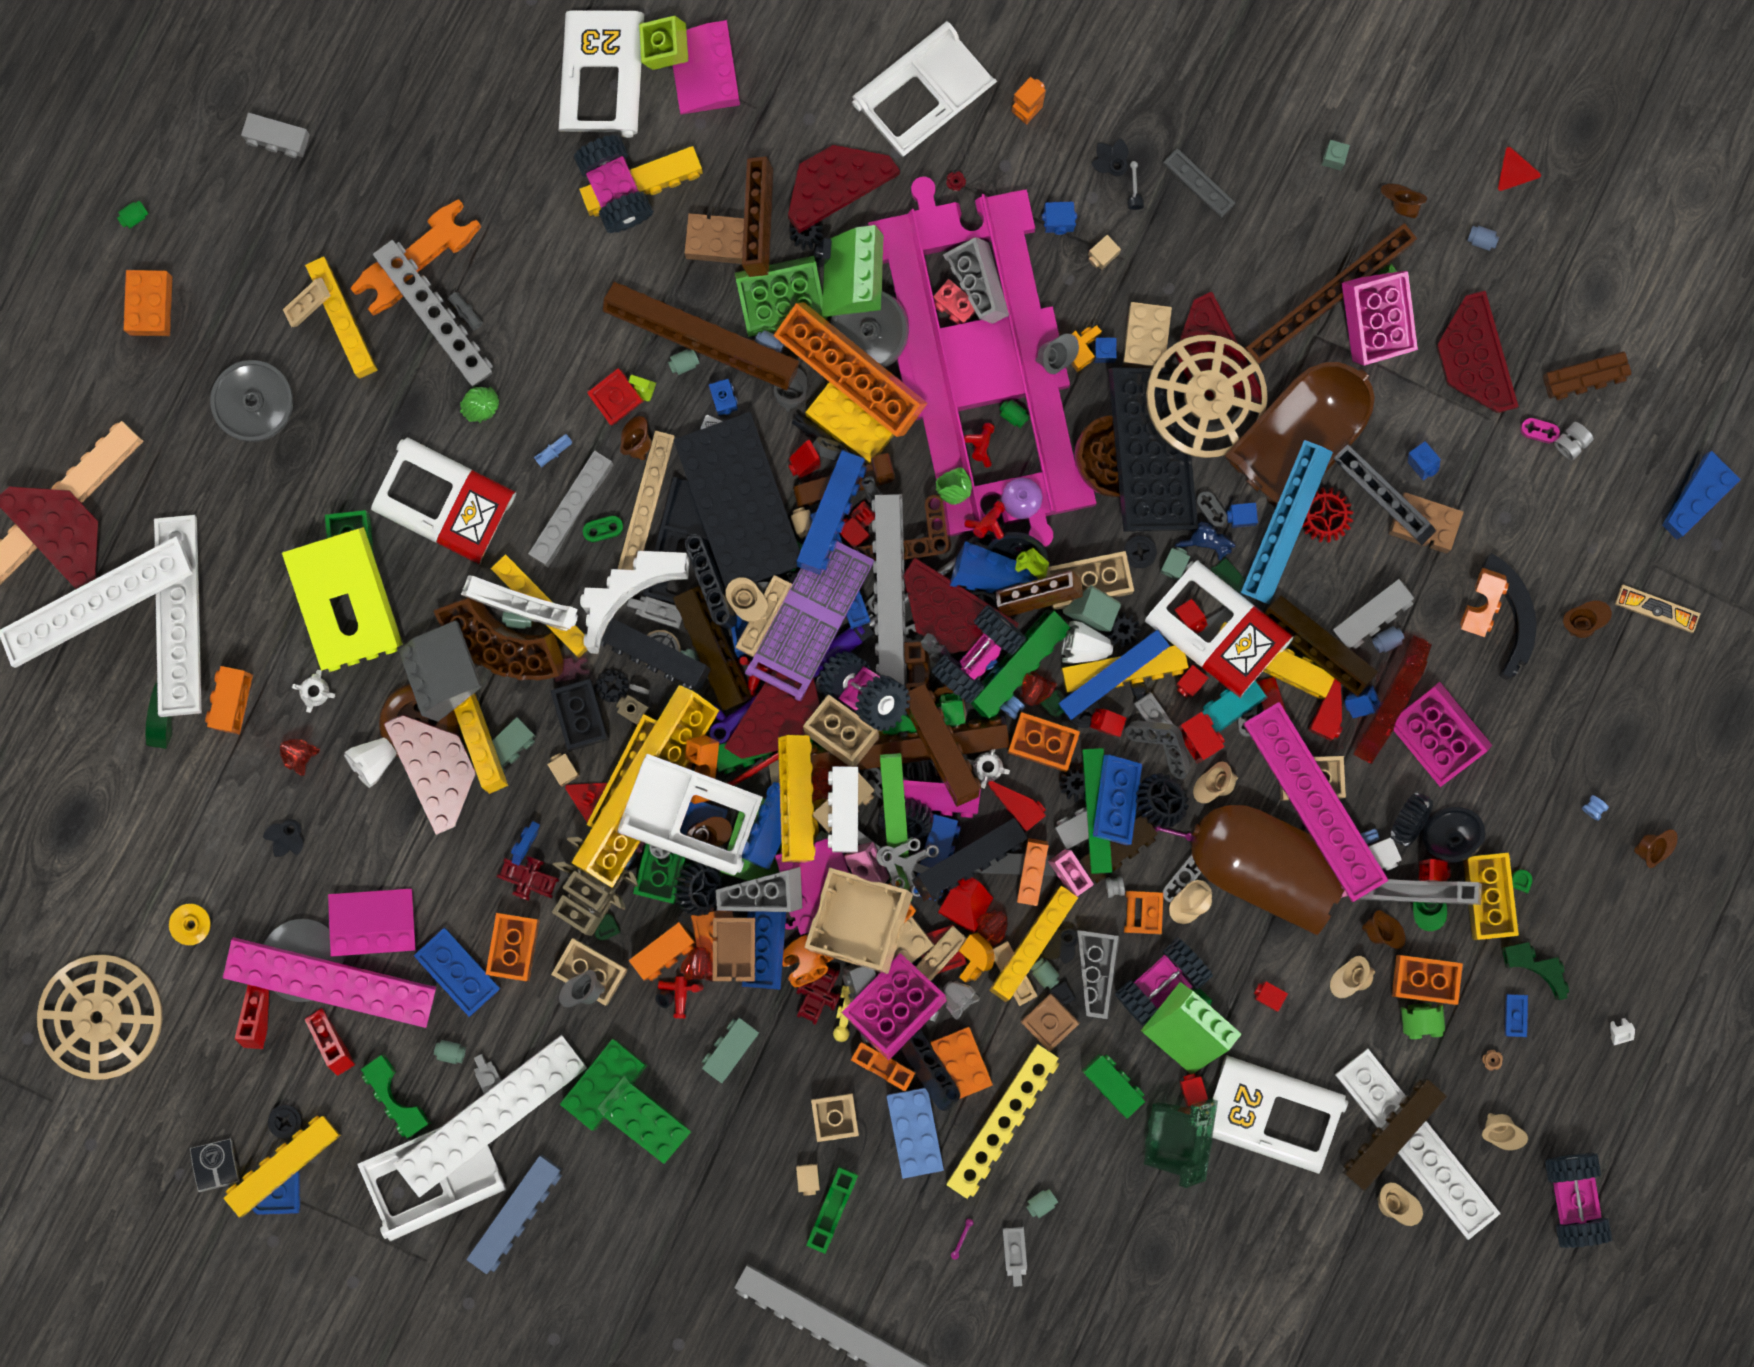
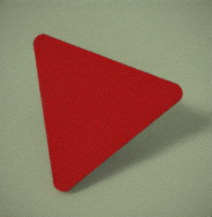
[1498,147,1541,191]
[565,783,608,823]

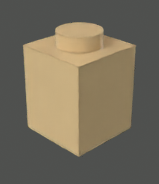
[1088,235,1121,270]
[547,753,580,787]
[796,1164,820,1195]

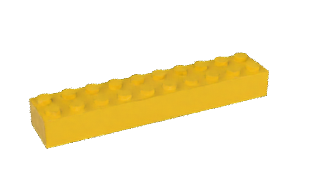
[571,685,720,888]

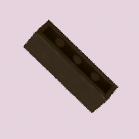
[1079,815,1158,884]

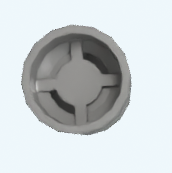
[1554,422,1594,461]

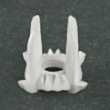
[292,670,335,713]
[967,749,1010,789]

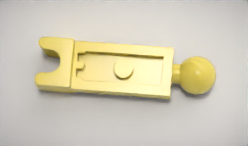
[833,985,851,1042]

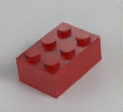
[1178,712,1225,764]

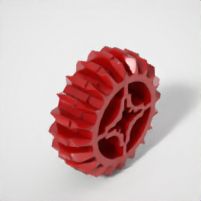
[1302,488,1353,543]

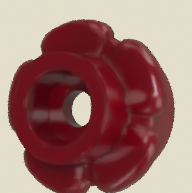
[946,171,966,191]

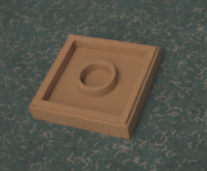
[1021,993,1080,1052]

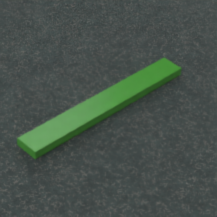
[880,753,912,901]

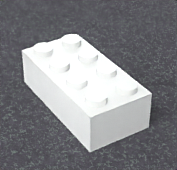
[828,767,858,853]

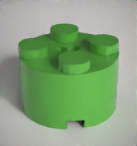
[1401,1003,1445,1039]

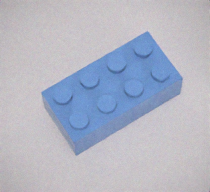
[887,1087,944,1179]

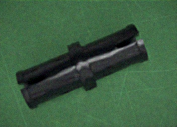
[791,413,832,440]

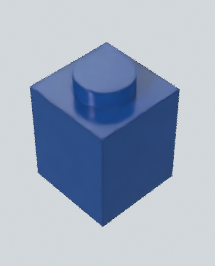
[1094,338,1116,363]
[1226,503,1258,528]
[1345,686,1380,718]

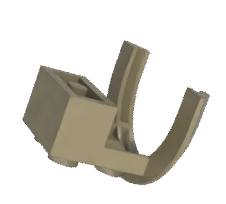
[563,837,638,913]
[552,862,626,936]

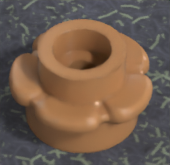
[1482,1050,1503,1070]

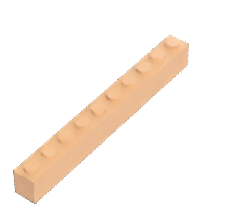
[0,421,144,585]

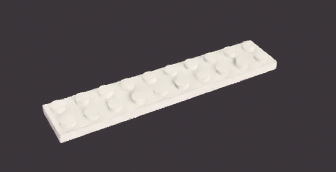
[154,515,202,717]
[0,537,193,668]
[394,1035,587,1197]
[1335,1049,1500,1240]

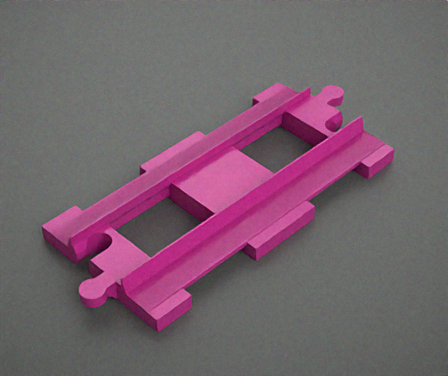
[868,177,1096,547]

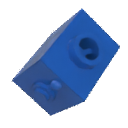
[1042,202,1077,235]
[709,379,738,416]
[1408,441,1441,480]

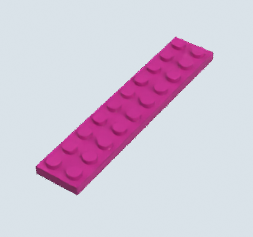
[1243,702,1389,902]
[223,937,436,1028]

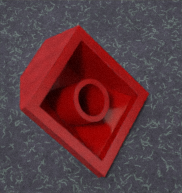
[938,878,993,933]

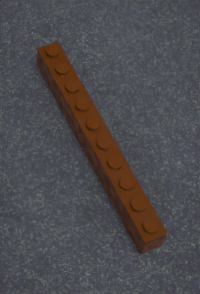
[1245,223,1417,365]
[603,282,799,390]
[810,716,1009,778]

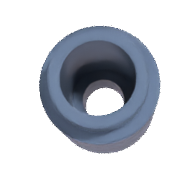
[1467,225,1499,251]
[755,330,785,353]
[1372,626,1404,653]

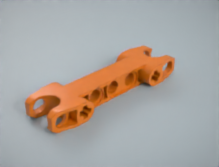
[350,199,481,316]
[782,881,916,988]

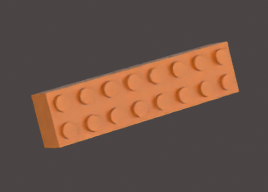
[773,302,928,437]

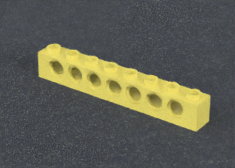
[946,1044,1059,1199]

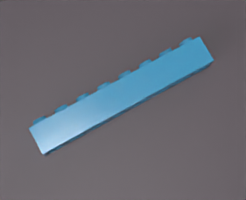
[1241,440,1333,604]

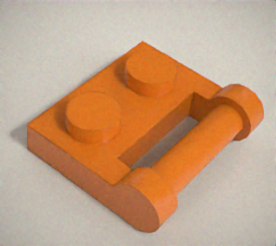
[1124,891,1163,934]

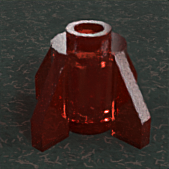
[1021,671,1057,706]
[280,739,320,776]
[811,767,833,803]
[975,910,1008,948]
[680,947,713,982]

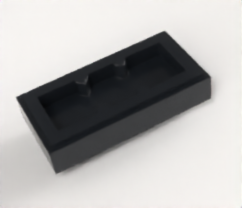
[814,238,832,267]

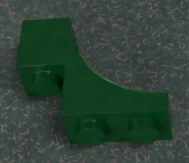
[1501,942,1569,1000]

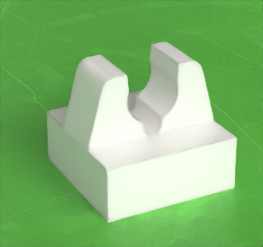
[1610,1018,1635,1045]

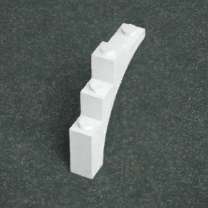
[580,551,690,654]
[461,576,578,631]

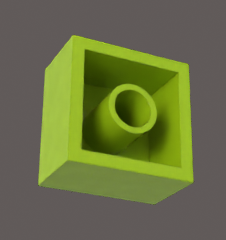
[639,16,688,70]

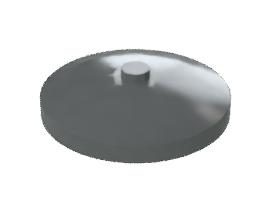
[831,291,909,368]
[210,360,294,442]
[264,919,345,1002]

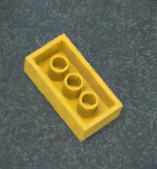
[805,382,894,465]
[1463,853,1519,940]

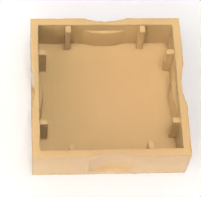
[804,868,913,974]

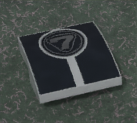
[190,1139,240,1192]

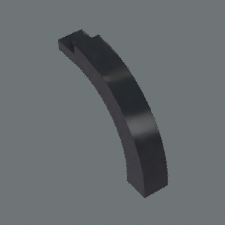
[1478,553,1536,680]

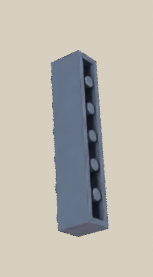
[466,1155,562,1274]

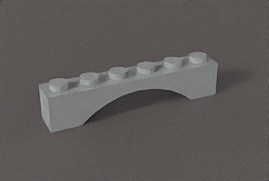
[529,451,614,568]
[1357,879,1482,905]

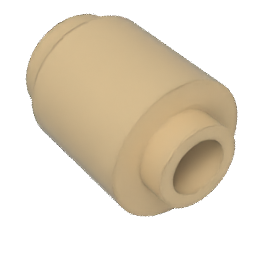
[790,507,813,539]

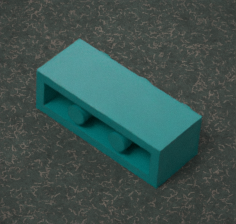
[1202,681,1268,732]

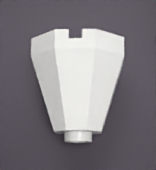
[1061,621,1113,664]
[344,738,397,788]

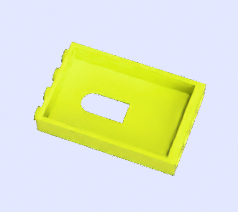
[282,527,403,672]

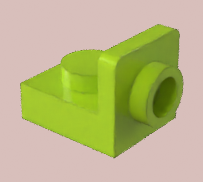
[629,375,656,402]
[1015,548,1049,579]

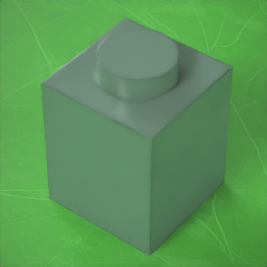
[1322,140,1350,171]
[1160,547,1190,581]

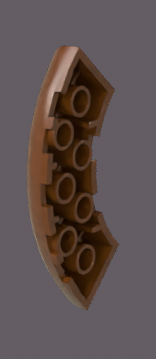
[434,597,564,681]

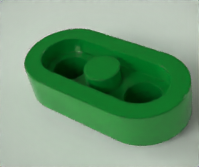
[583,516,624,543]

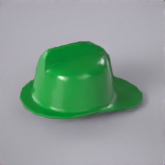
[1413,902,1447,932]

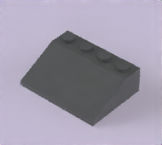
[398,621,482,722]

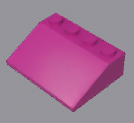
[673,20,740,115]
[1342,271,1418,366]
[1388,682,1492,787]
[903,780,981,818]
[775,838,850,935]
[328,889,415,957]
[842,953,947,1060]

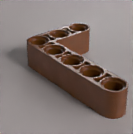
[793,453,895,508]
[854,495,951,561]

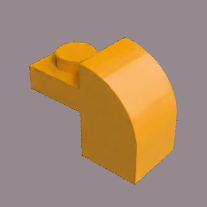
[1071,325,1102,372]
[959,933,995,982]

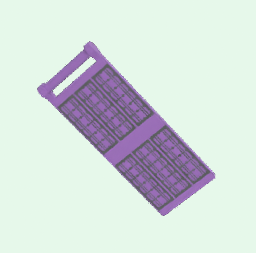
[745,541,874,702]

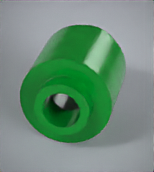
[117,201,148,229]
[999,399,1030,429]

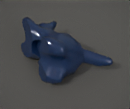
[1175,522,1236,560]

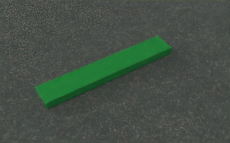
[1082,748,1112,874]

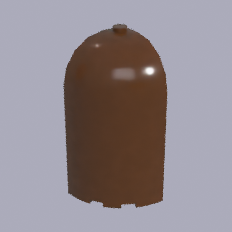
[1225,362,1375,508]
[1191,805,1344,936]

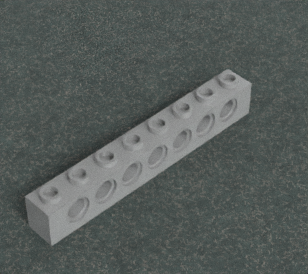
[373,240,493,387]

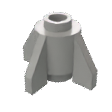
[943,981,980,1020]

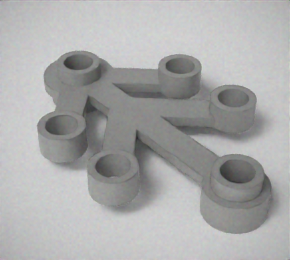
[876,837,939,897]

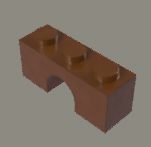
[904,642,931,691]

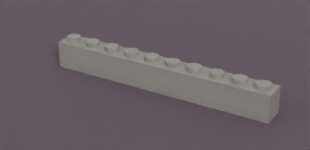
[872,494,907,688]
[735,1264,930,1367]

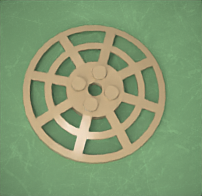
[1146,335,1267,458]
[37,955,163,1080]

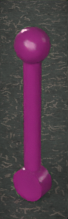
[1153,824,1193,841]
[951,1218,974,1260]

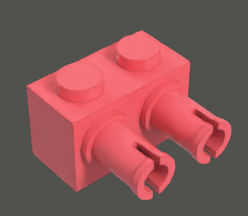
[933,279,976,325]

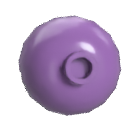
[1001,477,1043,519]

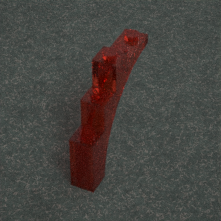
[1353,635,1432,764]

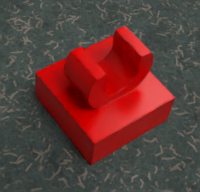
[849,501,875,529]

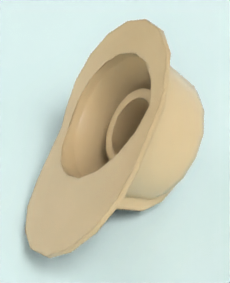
[726,578,768,622]
[1193,761,1238,803]
[1169,880,1212,924]
[1330,956,1375,998]
[1482,1113,1528,1150]
[1377,1182,1423,1226]

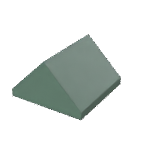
[1063,585,1121,631]

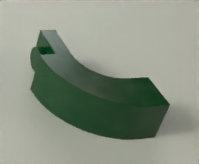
[145,683,173,749]

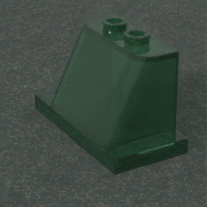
[1144,1099,1218,1188]

